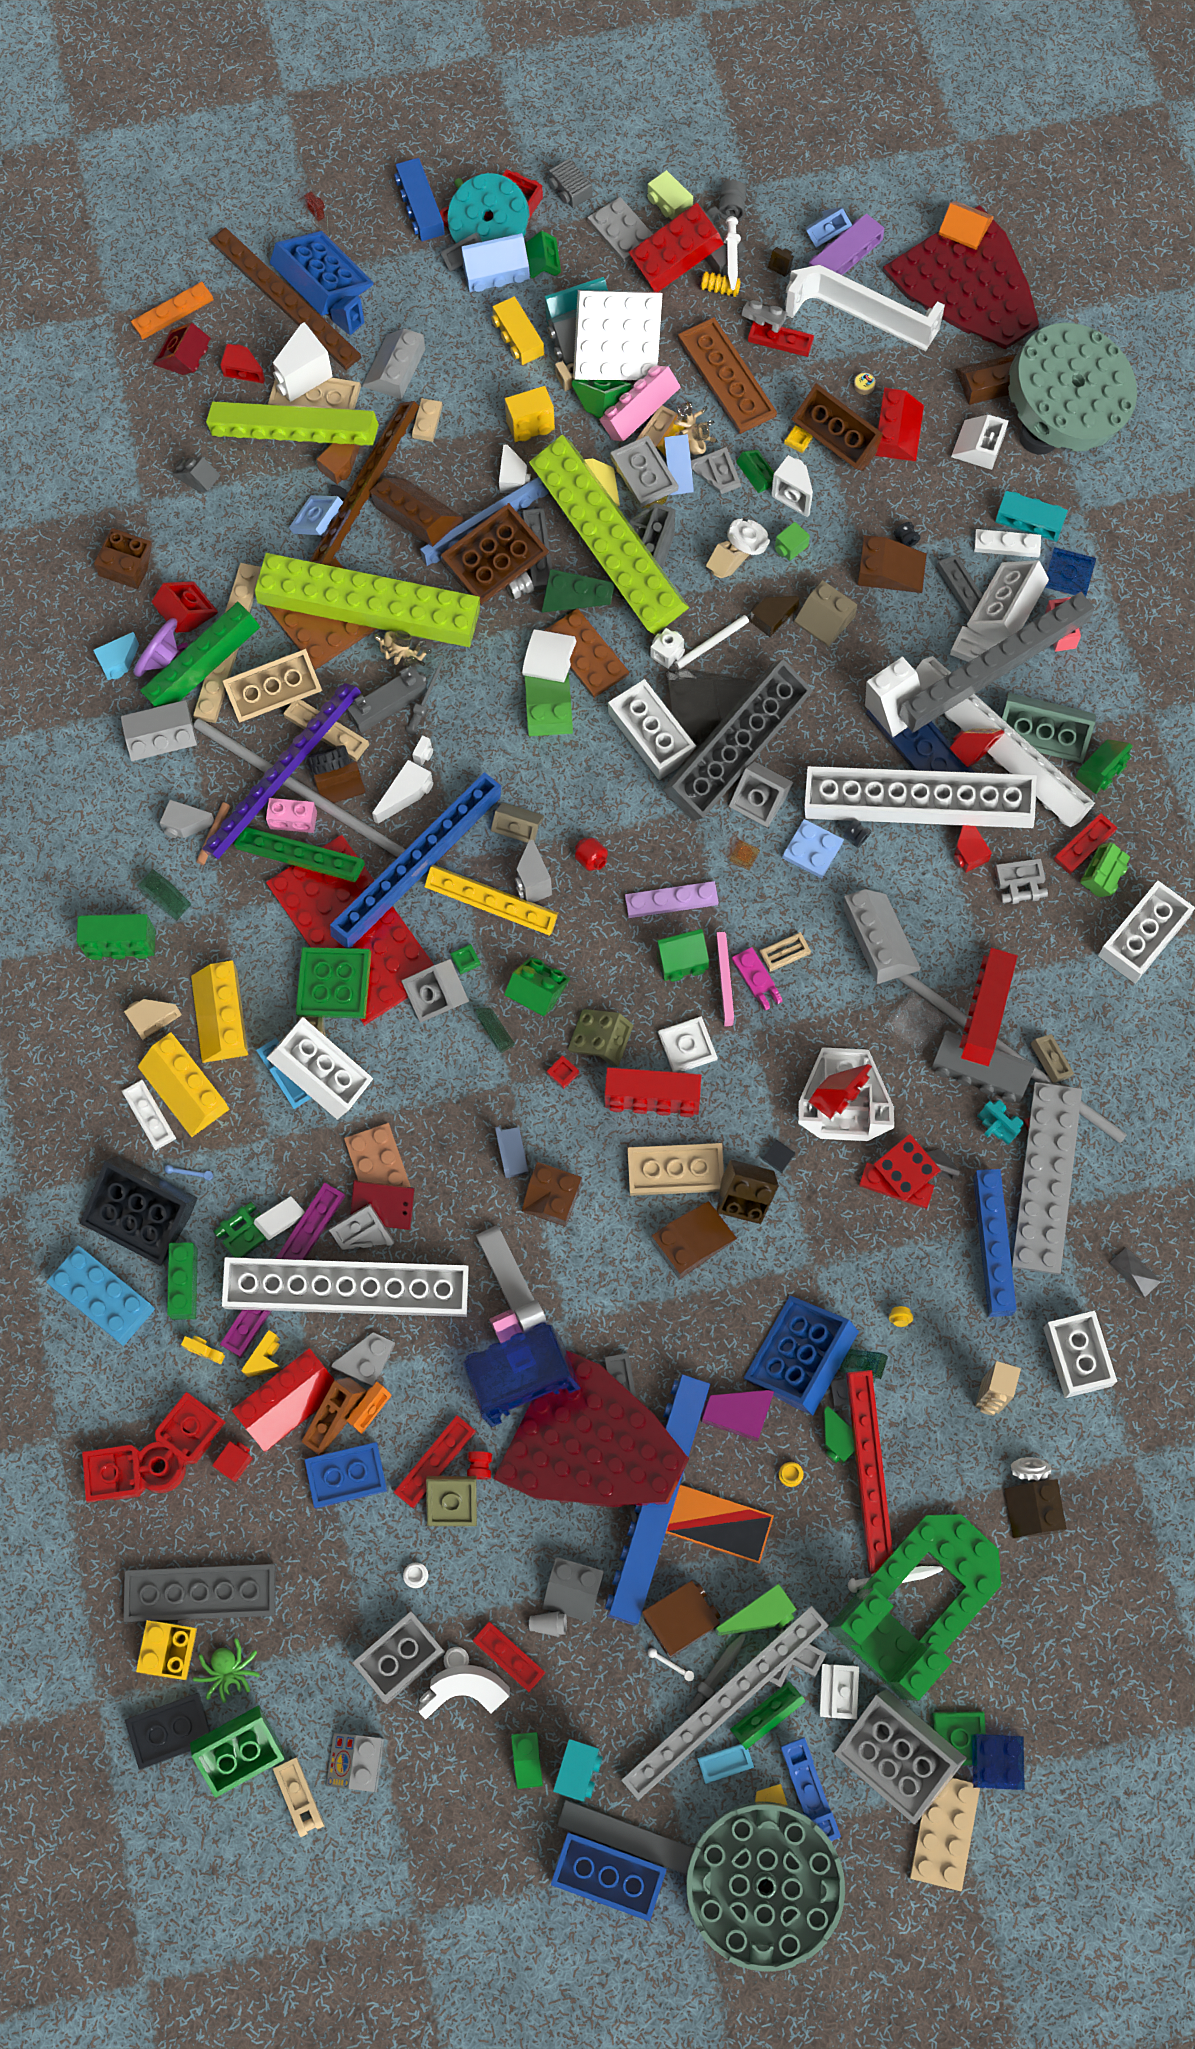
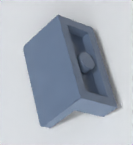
[495,1126,529,1178]

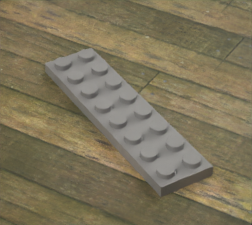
[1012,1082,1082,1275]

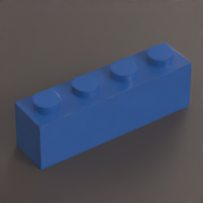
[394,158,445,241]

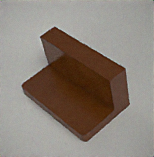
[314,762,366,803]

